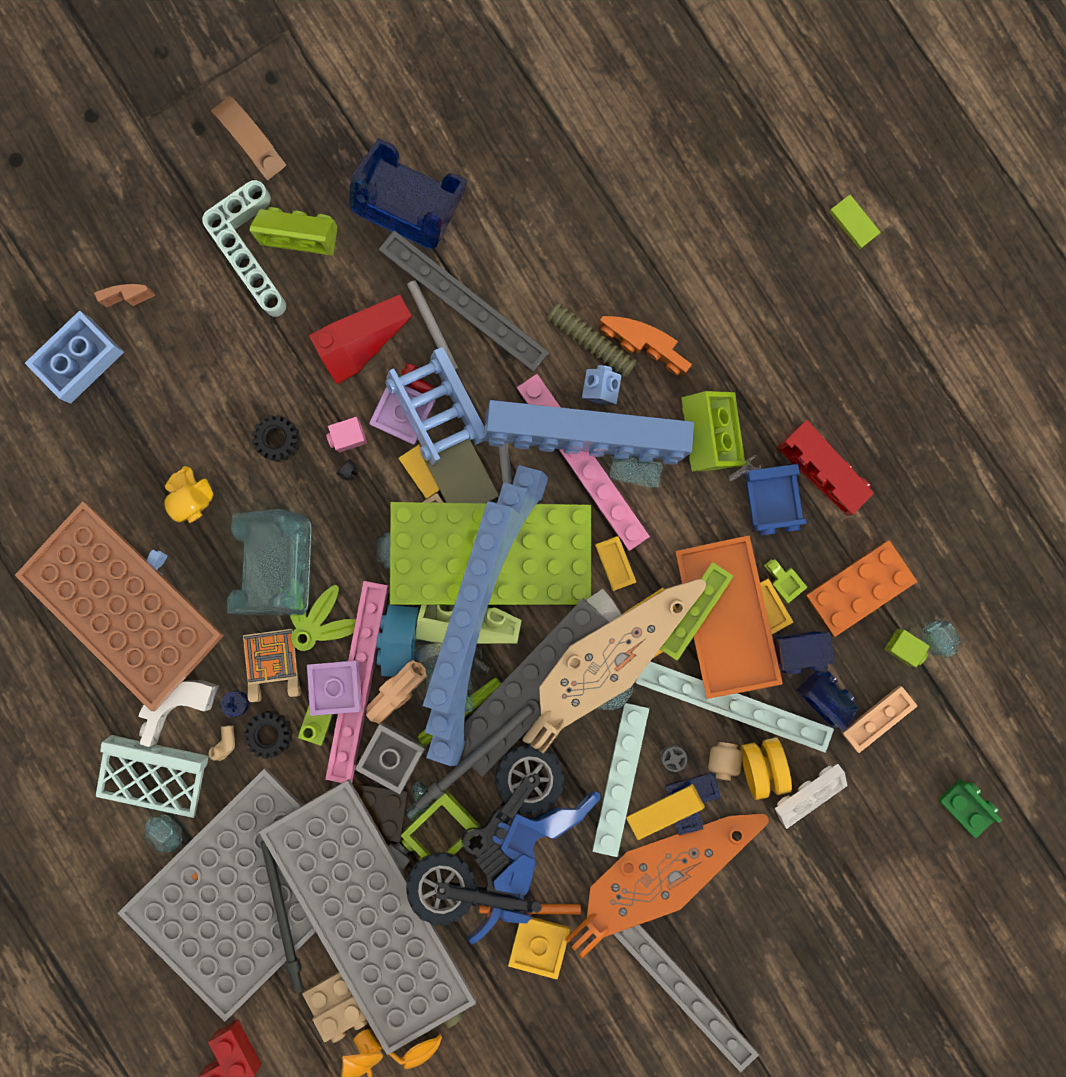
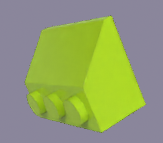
[250,207,338,256]
[682,391,745,471]

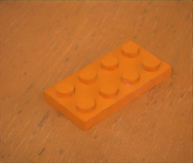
[805,540,917,637]

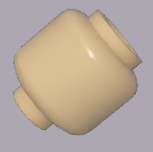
[708,742,743,781]

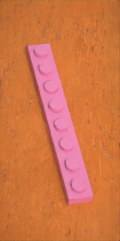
[517,374,650,551]
[325,581,390,783]

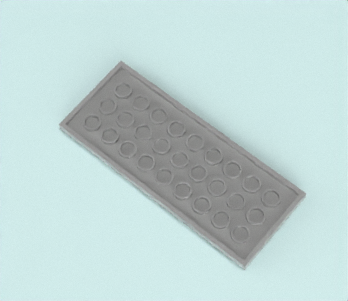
[259,779,477,1055]

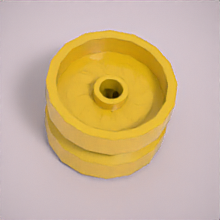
[740,737,792,800]

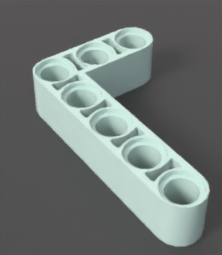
[202,180,286,317]

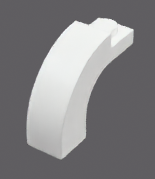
[138,680,219,747]

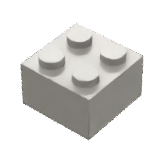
[355,722,427,794]

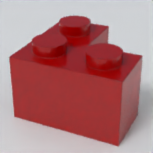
[198,1019,262,1077]

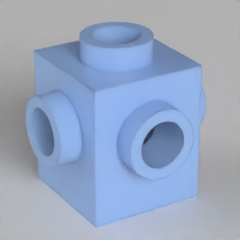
[582,365,621,404]

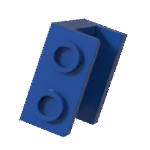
[744,464,807,536]

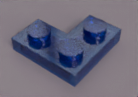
[665,772,721,836]

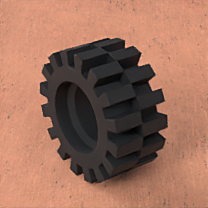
[252,415,300,462]
[243,711,293,759]

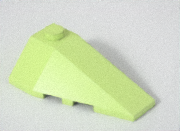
[416,605,522,643]

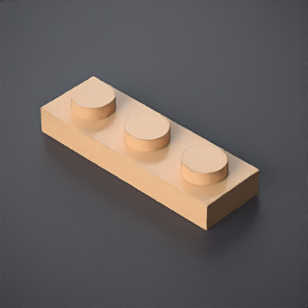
[841,686,917,753]

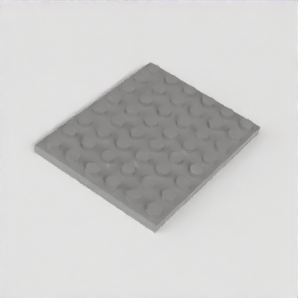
[118,768,316,1022]

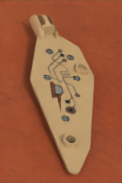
[523,579,706,754]

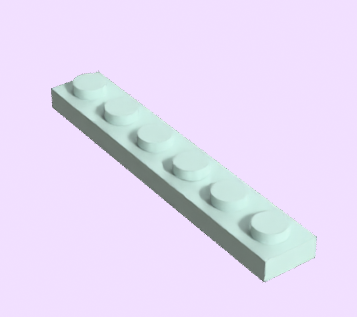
[592,702,649,857]

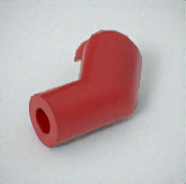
[402,363,433,394]

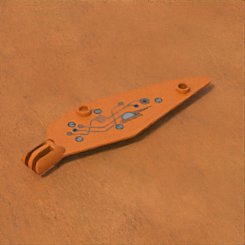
[564,814,769,959]

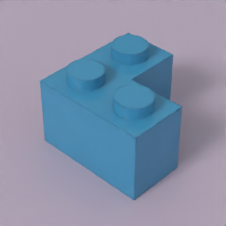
[376,605,419,677]

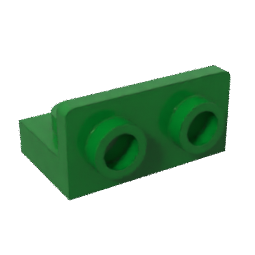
[938,779,1002,839]

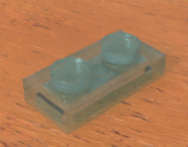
[609,455,663,488]

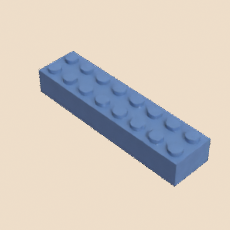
[483,400,694,464]

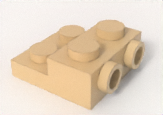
[302,971,368,1043]

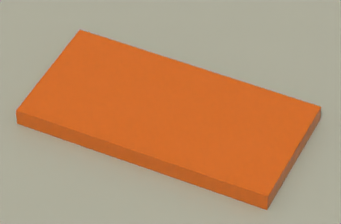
[675,536,783,699]

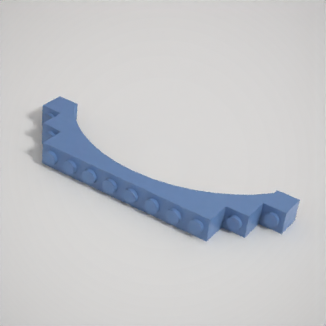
[423,465,548,766]

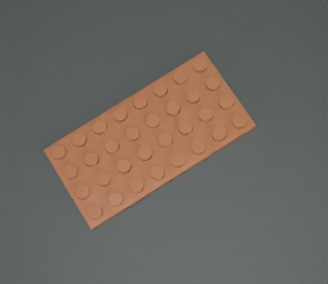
[15,501,224,711]

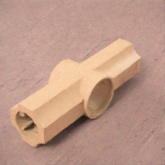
[366,660,427,724]

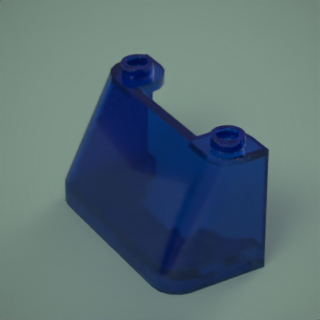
[349,138,468,248]

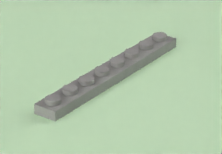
[614,924,759,1072]

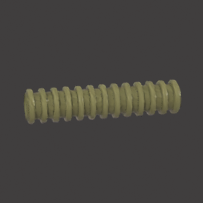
[547,303,637,378]

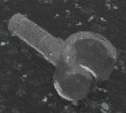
[728,455,763,482]

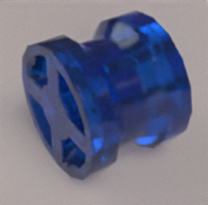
[220,691,250,717]

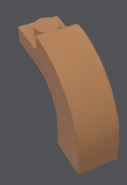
[211,96,286,181]

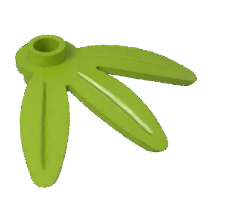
[286,579,356,651]

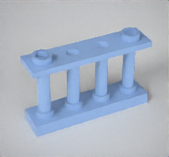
[385,347,484,465]

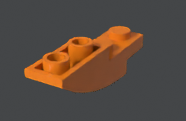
[599,316,692,376]

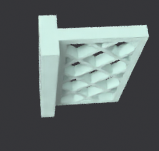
[96,735,209,818]

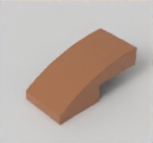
[94,284,155,307]

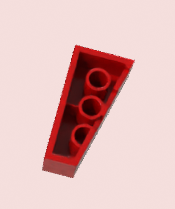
[776,420,874,516]

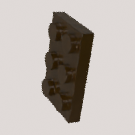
[332,781,409,842]

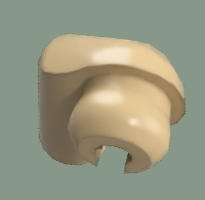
[209,725,235,761]

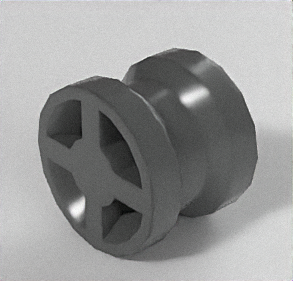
[660,744,687,772]

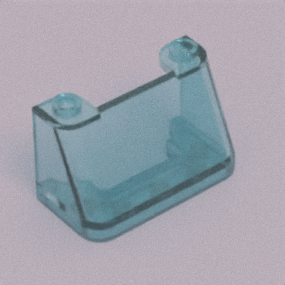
[227,509,311,616]

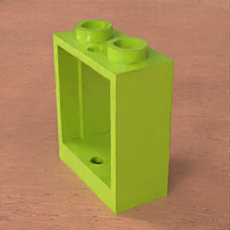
[401,790,480,872]

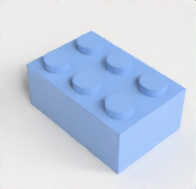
[25,311,124,403]

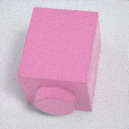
[326,417,368,453]

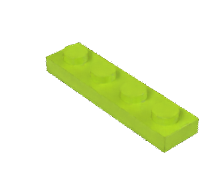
[660,562,734,661]

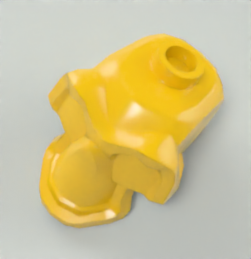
[165,466,213,523]

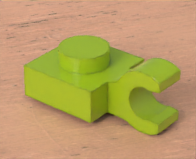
[764,559,807,603]

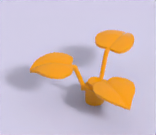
[341,1029,442,1077]

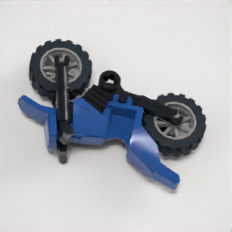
[406,745,601,944]

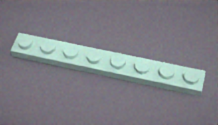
[635,662,834,753]

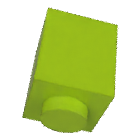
[884,629,930,667]

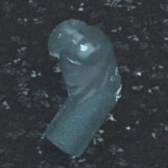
[405,782,429,821]

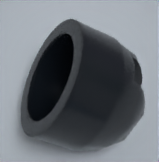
[336,459,358,481]

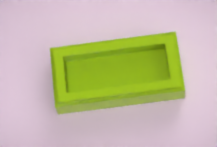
[829,195,881,250]

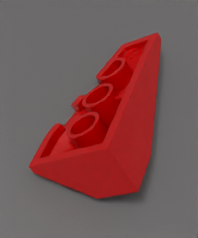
[309,295,412,384]

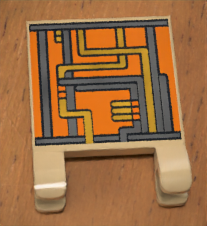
[243,629,301,702]

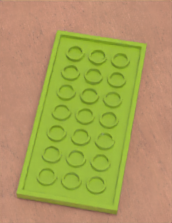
[390,502,591,605]

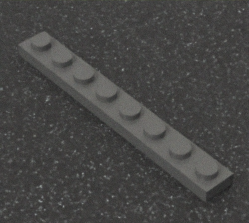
[379,231,549,373]

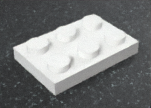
[775,764,847,829]

